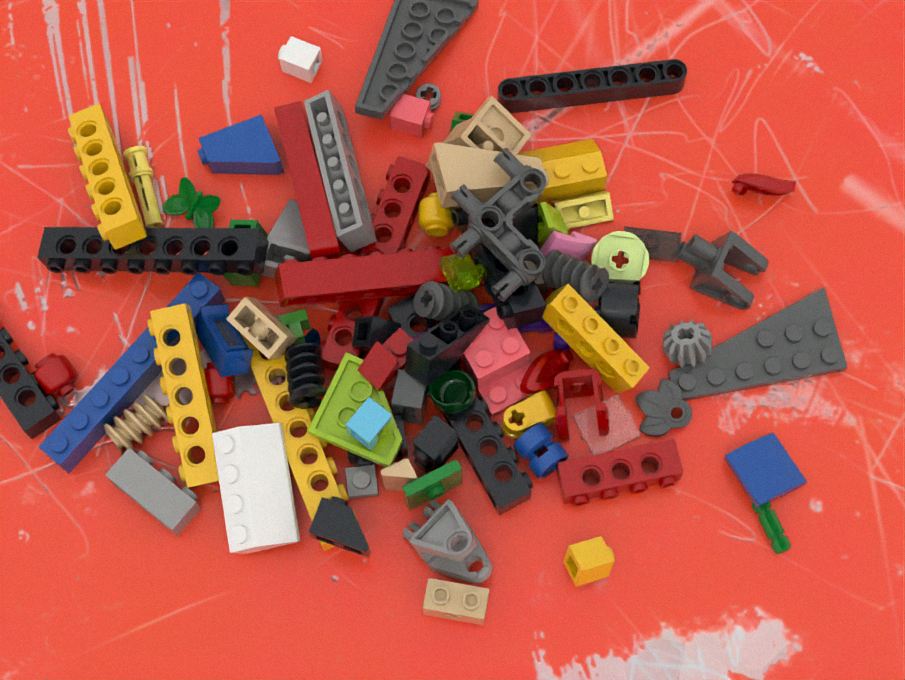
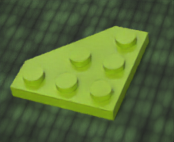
[307,352,403,467]

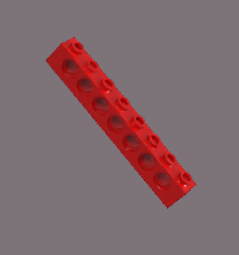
[319,156,431,372]

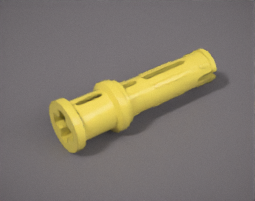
[123,146,164,228]

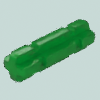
[752,502,791,554]

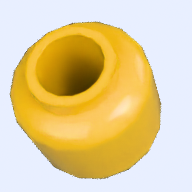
[418,192,455,237]

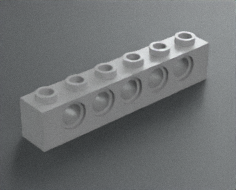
[304,90,377,252]

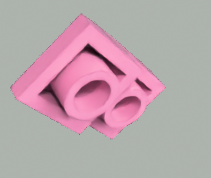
[540,231,597,261]

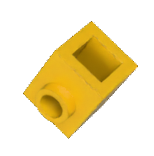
[563,536,615,587]

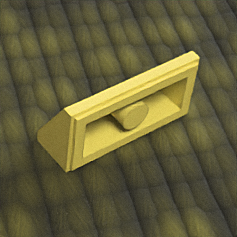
[552,190,614,229]

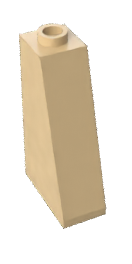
[429,142,549,208]

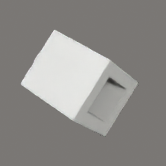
[278,36,323,83]

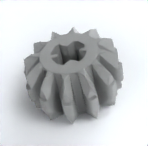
[662,319,712,368]

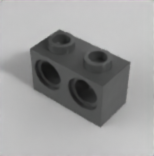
[391,369,429,425]

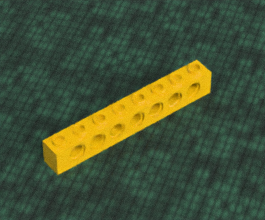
[240,333,360,551]

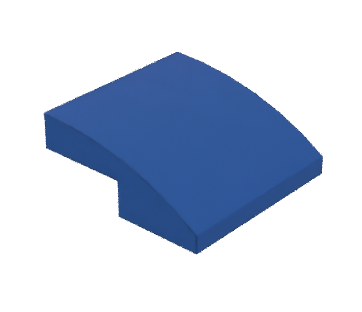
[724,433,807,509]

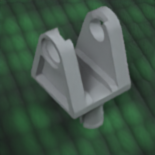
[403,499,493,583]

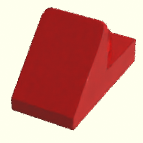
[358,328,414,392]

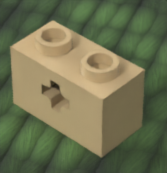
[226,297,298,359]
[423,578,489,625]

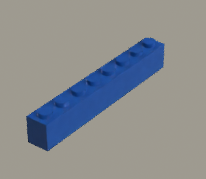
[39,272,225,474]

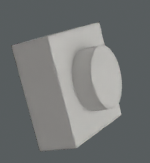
[345,464,379,500]

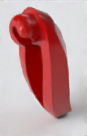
[732,173,796,196]
[520,349,573,394]

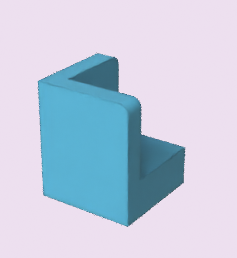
[346,397,392,451]

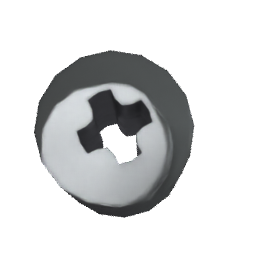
[542,250,609,302]
[413,281,479,321]

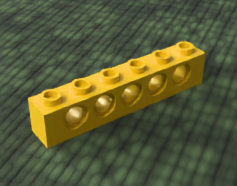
[68,103,147,250]
[148,304,219,488]

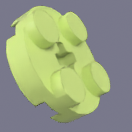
[591,231,649,280]

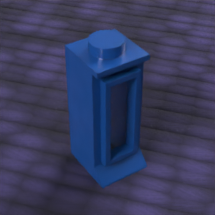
[196,304,253,377]

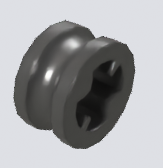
[416,83,441,111]

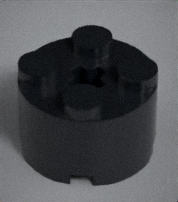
[595,279,641,339]

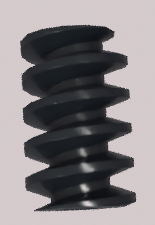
[284,342,326,409]

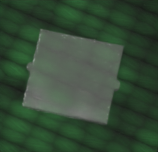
[573,394,641,455]

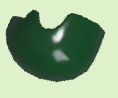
[429,369,476,414]

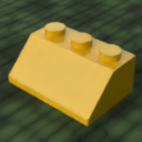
[518,139,607,204]

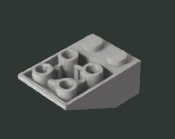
[261,199,336,279]

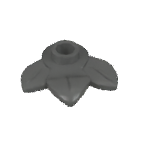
[635,379,692,436]

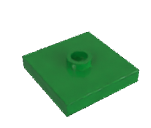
[402,460,462,511]

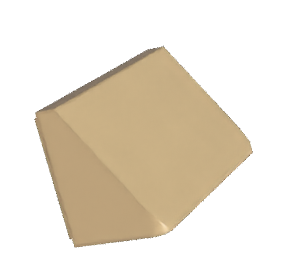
[380,458,418,492]

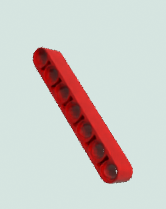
[274,101,340,259]

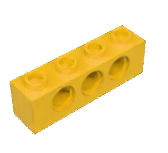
[542,284,650,394]

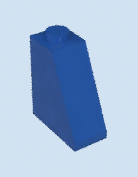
[197,115,284,175]

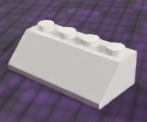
[212,423,301,554]

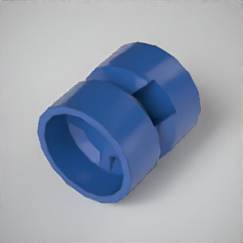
[513,423,569,479]

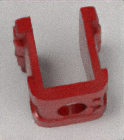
[554,369,610,440]

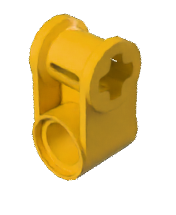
[502,390,556,439]

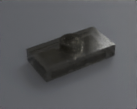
[621,227,681,263]

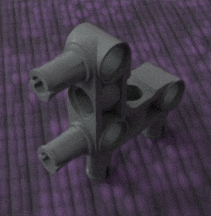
[449,148,546,302]

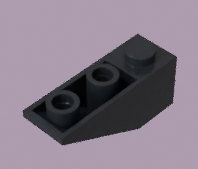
[405,304,490,387]

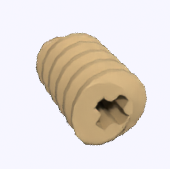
[103,394,169,454]

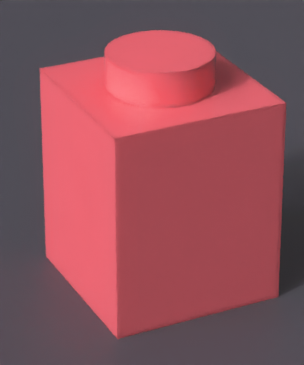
[390,94,434,137]

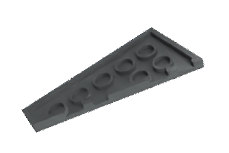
[355,0,479,120]
[668,287,847,401]

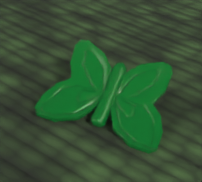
[162,177,221,228]

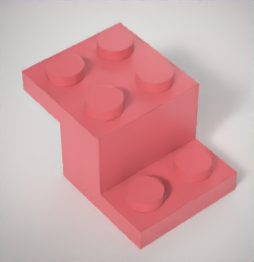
[462,307,534,418]

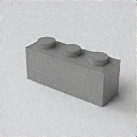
[105,448,201,536]

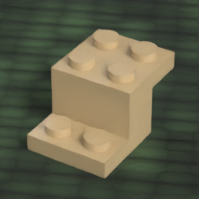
[425,96,532,172]

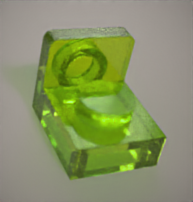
[439,253,485,292]

